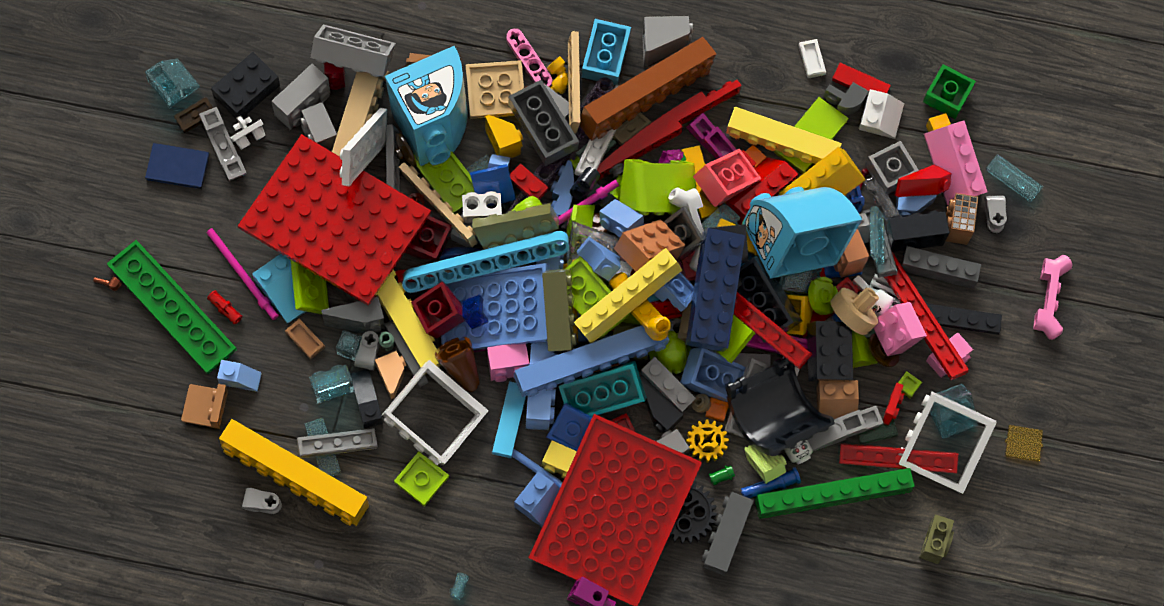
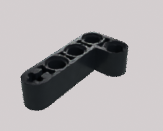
[570,167,619,213]

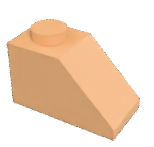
[375,351,406,399]

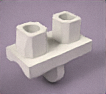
[230,116,265,150]

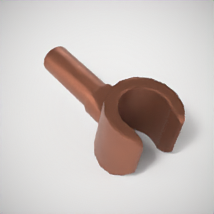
[93,277,122,291]

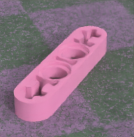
[506,29,552,87]

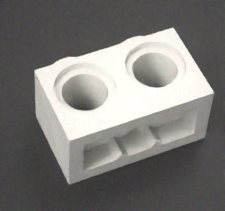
[462,191,502,223]

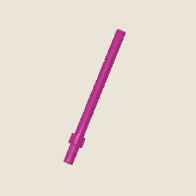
[558,179,620,225]
[207,228,279,320]

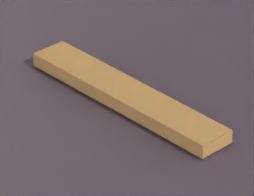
[568,31,580,133]

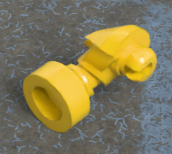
[546,56,568,94]

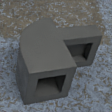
[824,82,869,115]

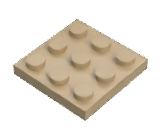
[466,60,524,119]

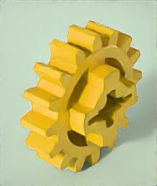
[686,419,729,463]

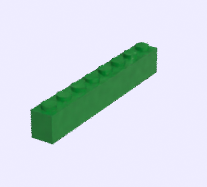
[755,468,915,519]

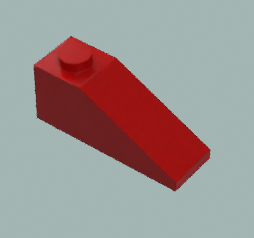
[895,164,952,197]

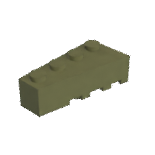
[472,203,559,250]
[542,269,577,351]

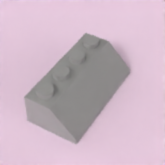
[310,24,396,77]

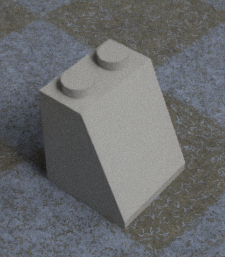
[642,16,693,66]

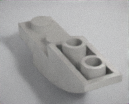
[808,406,883,451]

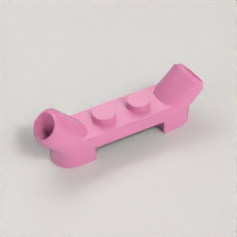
[1033,255,1072,340]

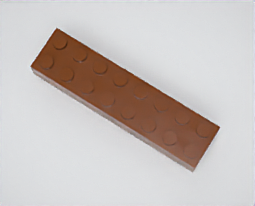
[579,37,716,141]

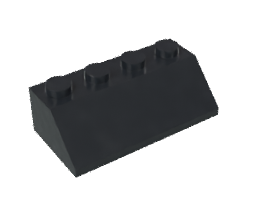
[737,257,802,343]

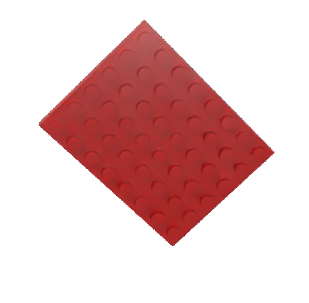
[238,134,431,306]
[529,414,702,606]

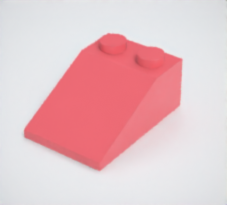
[693,149,761,207]

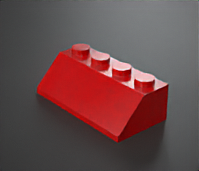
[719,157,798,225]

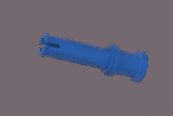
[741,467,801,498]

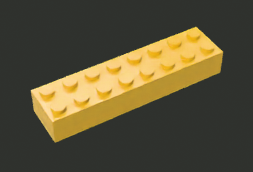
[219,419,369,526]

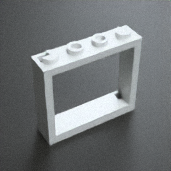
[382,360,488,466]
[898,392,996,494]

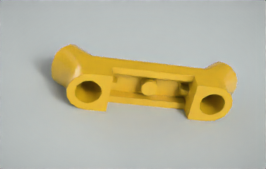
[608,272,671,341]

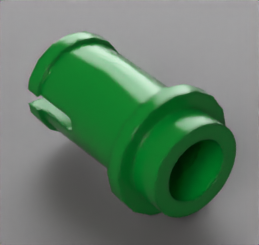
[709,466,735,486]

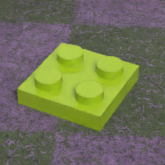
[394,452,449,507]

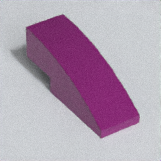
[686,113,737,159]

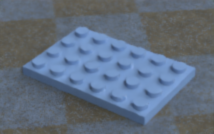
[441,263,549,350]

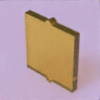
[1005,425,1043,462]

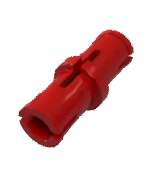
[207,290,243,325]

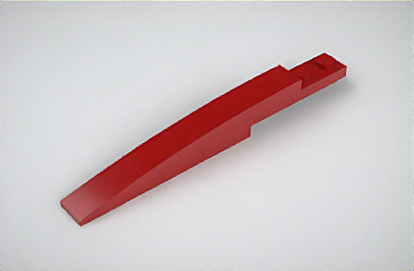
[597,80,741,181]

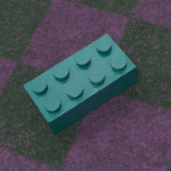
[559,361,646,416]

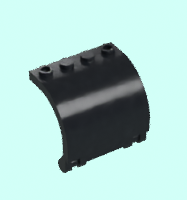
[725,357,835,456]

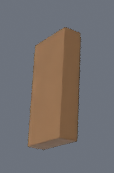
[285,319,325,360]

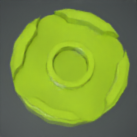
[808,277,838,315]

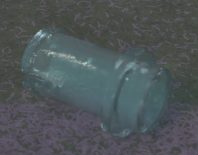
[449,573,469,600]

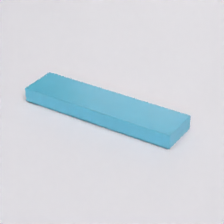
[492,381,526,458]

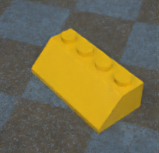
[779,147,866,196]

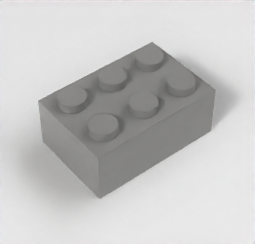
[272,64,330,130]

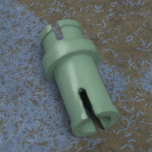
[379,332,394,351]

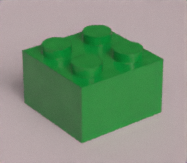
[923,64,976,119]

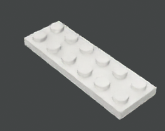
[340,108,387,186]

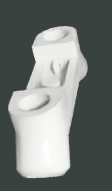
[668,187,704,271]

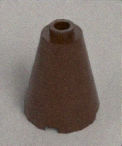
[435,337,480,392]

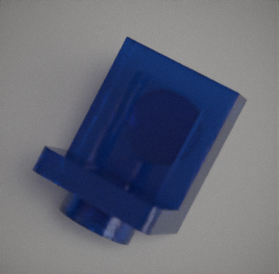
[462,294,488,329]

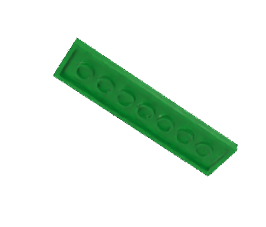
[107,240,237,375]

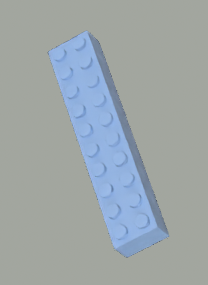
[526,241,564,430]

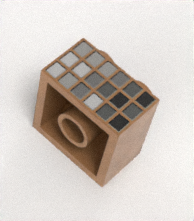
[945,193,978,245]

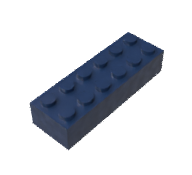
[685,228,745,352]

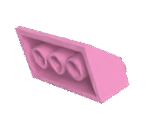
[924,121,987,205]

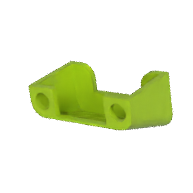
[619,159,699,215]

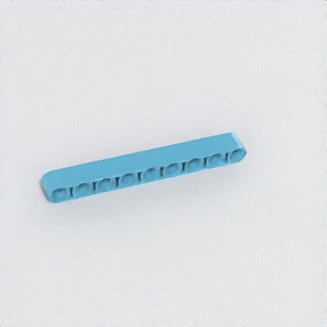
[402,231,569,293]

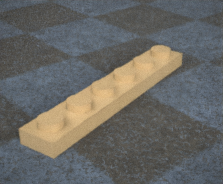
[399,162,478,247]

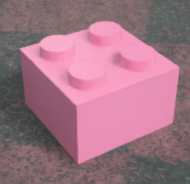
[874,302,927,356]
[487,344,530,382]

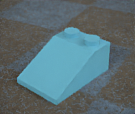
[252,254,306,324]

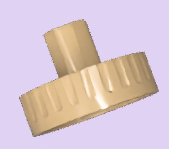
[830,287,879,335]

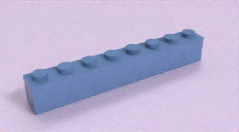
[514,325,669,397]

